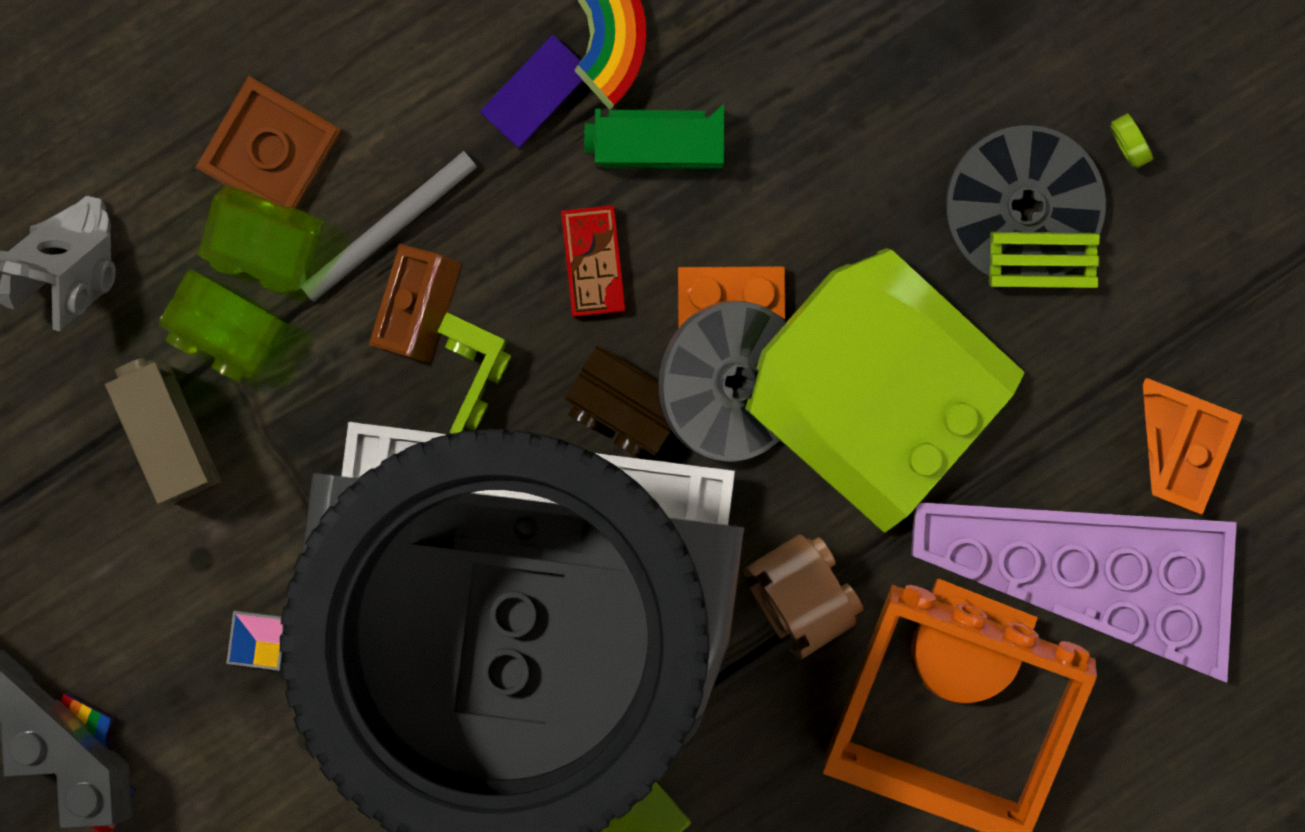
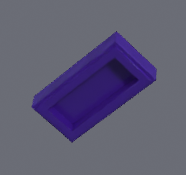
[479,34,584,150]

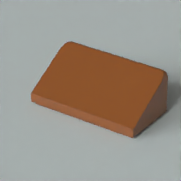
[369,244,461,363]

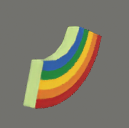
[574,0,646,110]

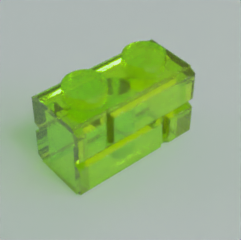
[158,269,288,383]

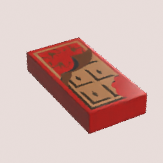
[561,205,625,318]

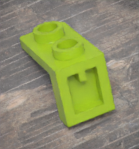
[438,313,511,434]

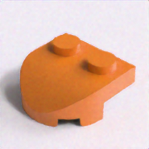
[911,578,1038,704]

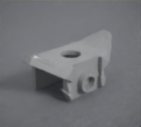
[0,196,116,331]

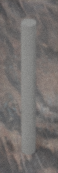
[300,151,477,302]

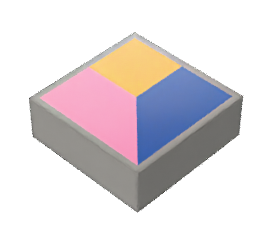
[226,610,284,671]

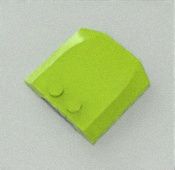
[745,248,1025,533]

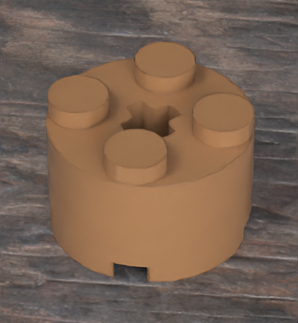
[743,534,864,660]

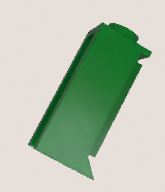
[584,104,724,169]

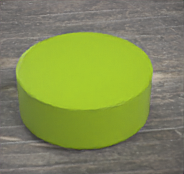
[1110,113,1153,169]

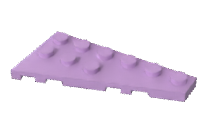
[911,503,1237,683]

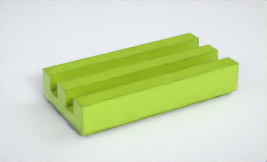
[989,232,1100,288]

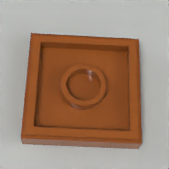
[195,76,342,222]

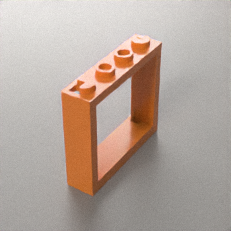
[823,584,1097,832]

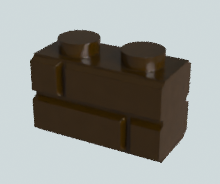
[564,345,671,459]

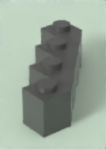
[0,649,132,828]

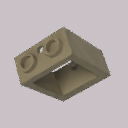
[105,357,222,504]

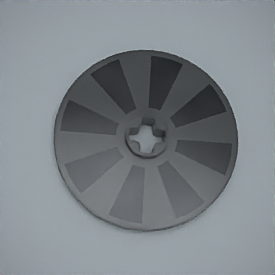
[946,125,1106,276]
[659,301,786,462]

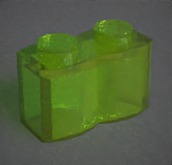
[198,186,324,293]

